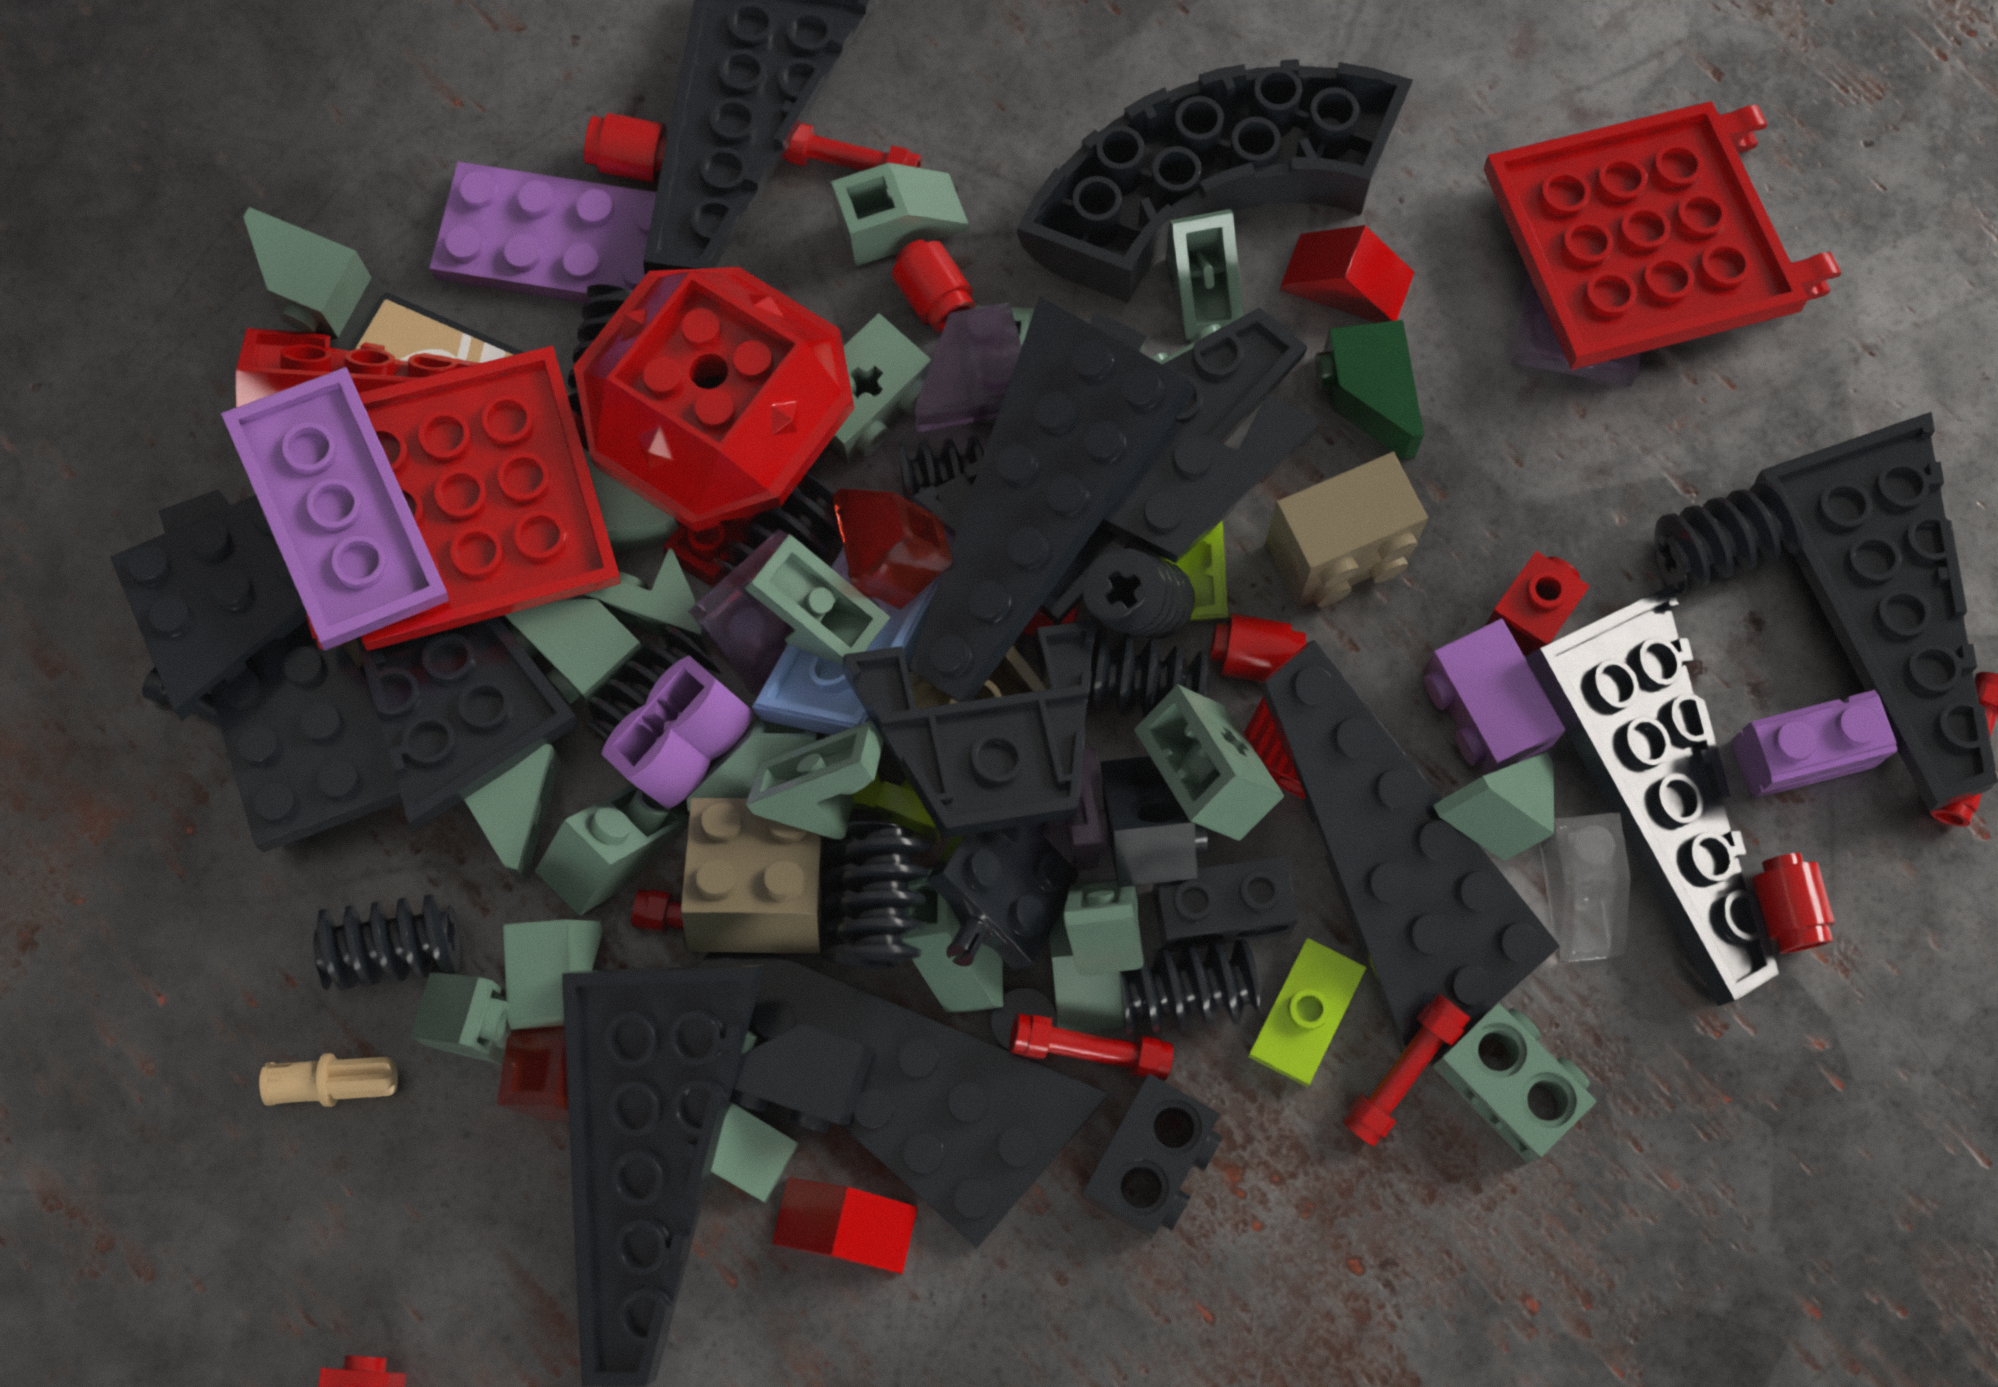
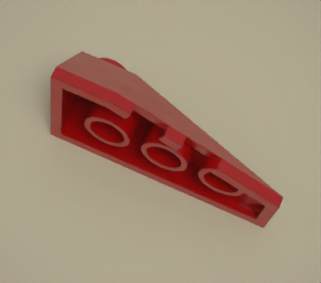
[236,328,479,407]

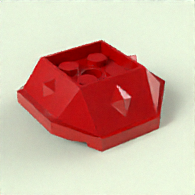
[573,267,855,532]

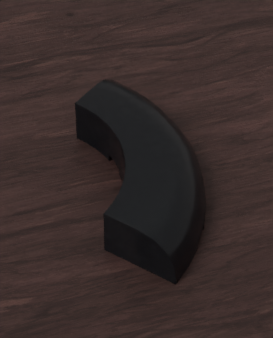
[1017,59,1413,303]

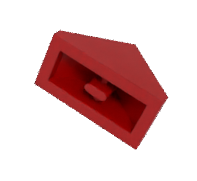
[1280,225,1415,323]
[772,1177,918,1274]

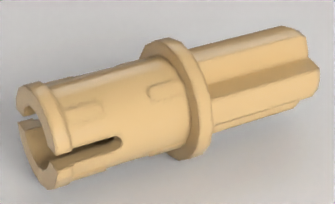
[259,1053,398,1107]

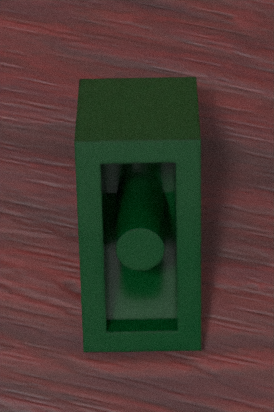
[1315,320,1424,459]

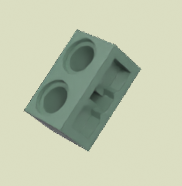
[1432,1002,1597,1164]

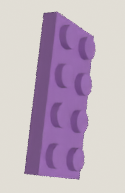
[429,162,657,303]
[221,367,449,651]

